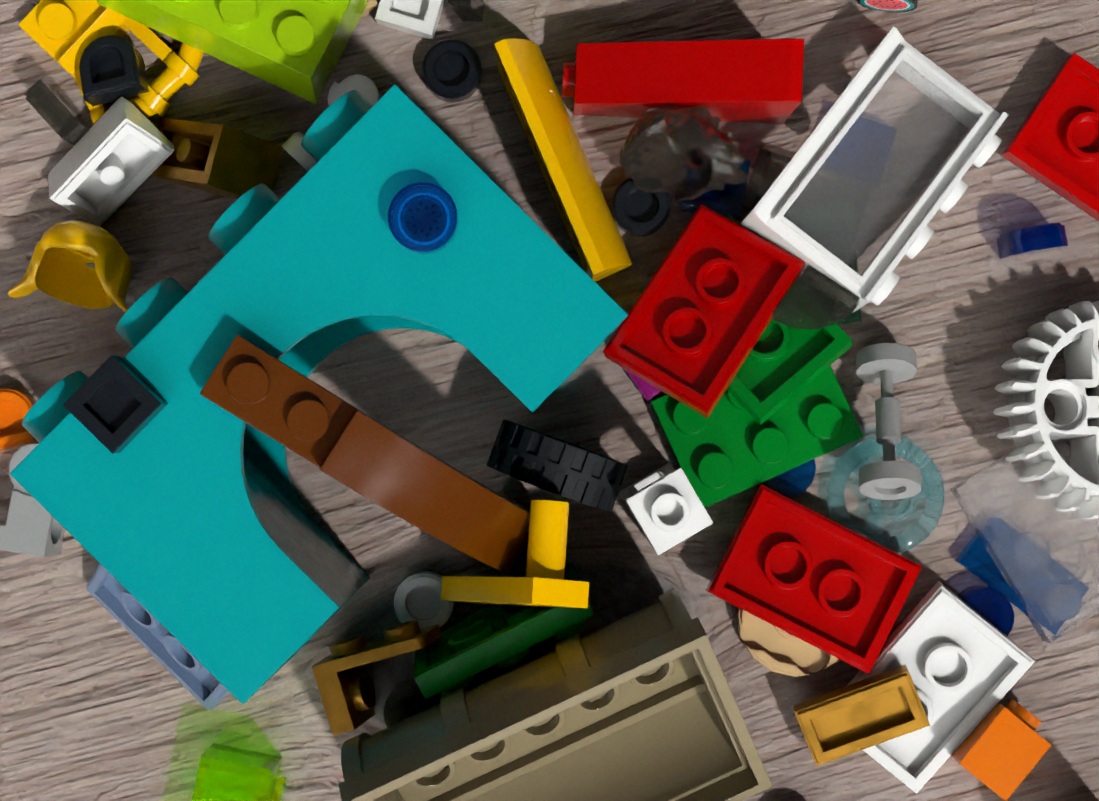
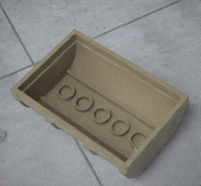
[338,588,773,801]

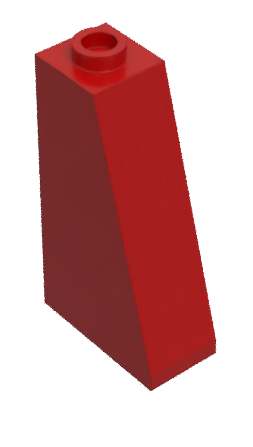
[562,38,804,124]

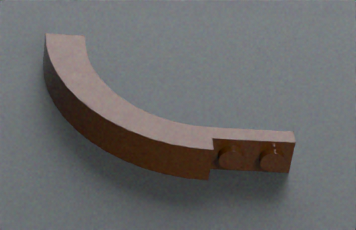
[200,335,530,576]

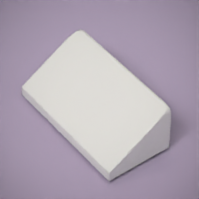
[48,97,175,227]

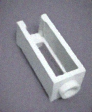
[619,462,713,555]

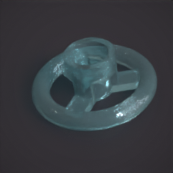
[827,438,944,553]

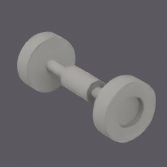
[856,343,922,500]

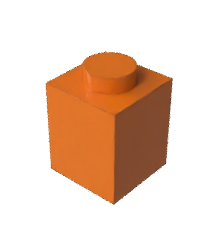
[951,699,1052,801]

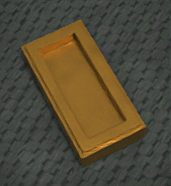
[793,664,930,766]

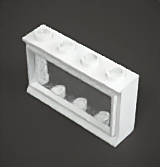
[740,26,1008,313]

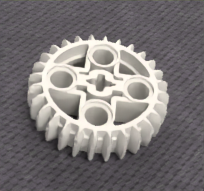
[993,300,1099,520]

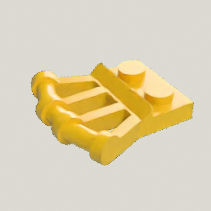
[18,0,204,124]

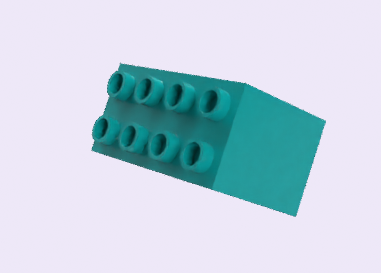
[9,84,628,704]

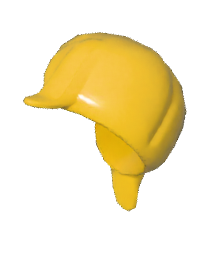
[8,220,132,313]

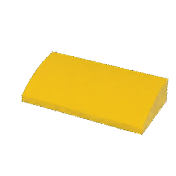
[494,38,633,282]

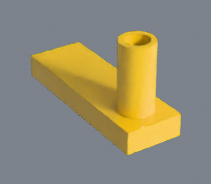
[441,500,589,608]

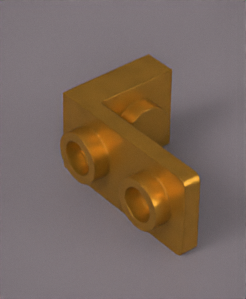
[312,620,442,736]

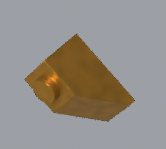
[150,118,283,200]

